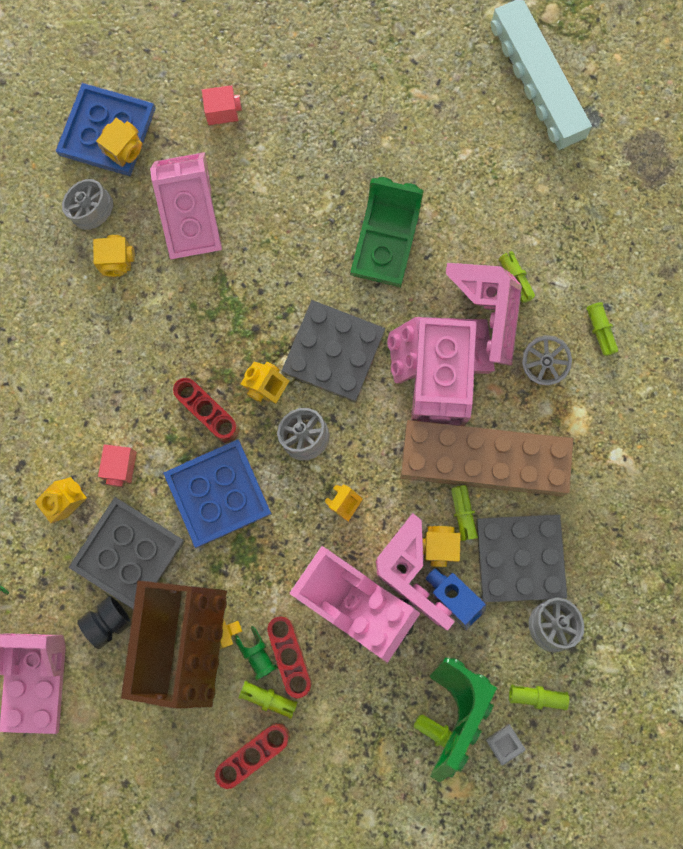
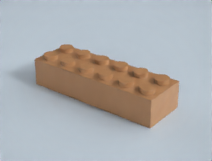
[400,420,573,497]

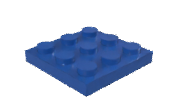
[56,83,156,177]
[163,439,272,549]

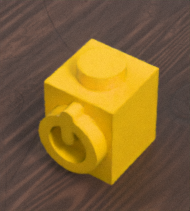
[96,118,143,167]
[93,235,135,277]
[35,477,87,524]
[422,526,460,567]

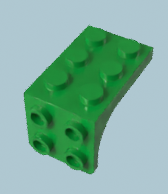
[350,177,424,288]
[430,657,497,783]

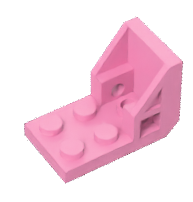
[150,152,222,259]
[446,263,522,366]
[411,318,476,426]
[376,513,455,631]
[289,546,420,663]
[0,633,66,734]

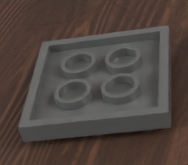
[281,300,385,403]
[68,497,185,609]
[476,515,567,602]

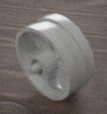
[62,179,113,230]
[522,335,572,385]
[277,408,330,460]
[529,598,584,653]

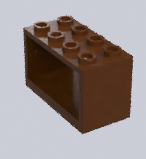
[121,581,227,709]

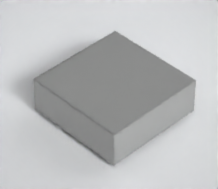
[485,724,526,766]

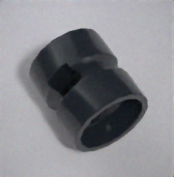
[77,596,132,649]

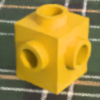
[240,362,289,404]

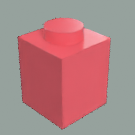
[202,85,242,125]
[98,444,137,487]

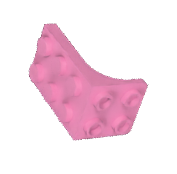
[387,317,495,383]

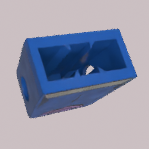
[426,567,486,630]

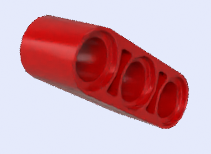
[173,378,239,443]
[267,616,312,698]
[215,723,290,789]

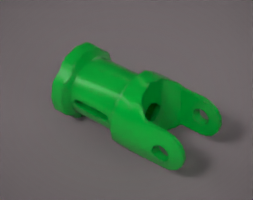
[234,626,278,681]

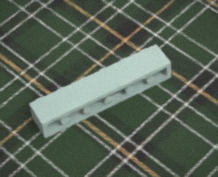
[490,0,592,150]

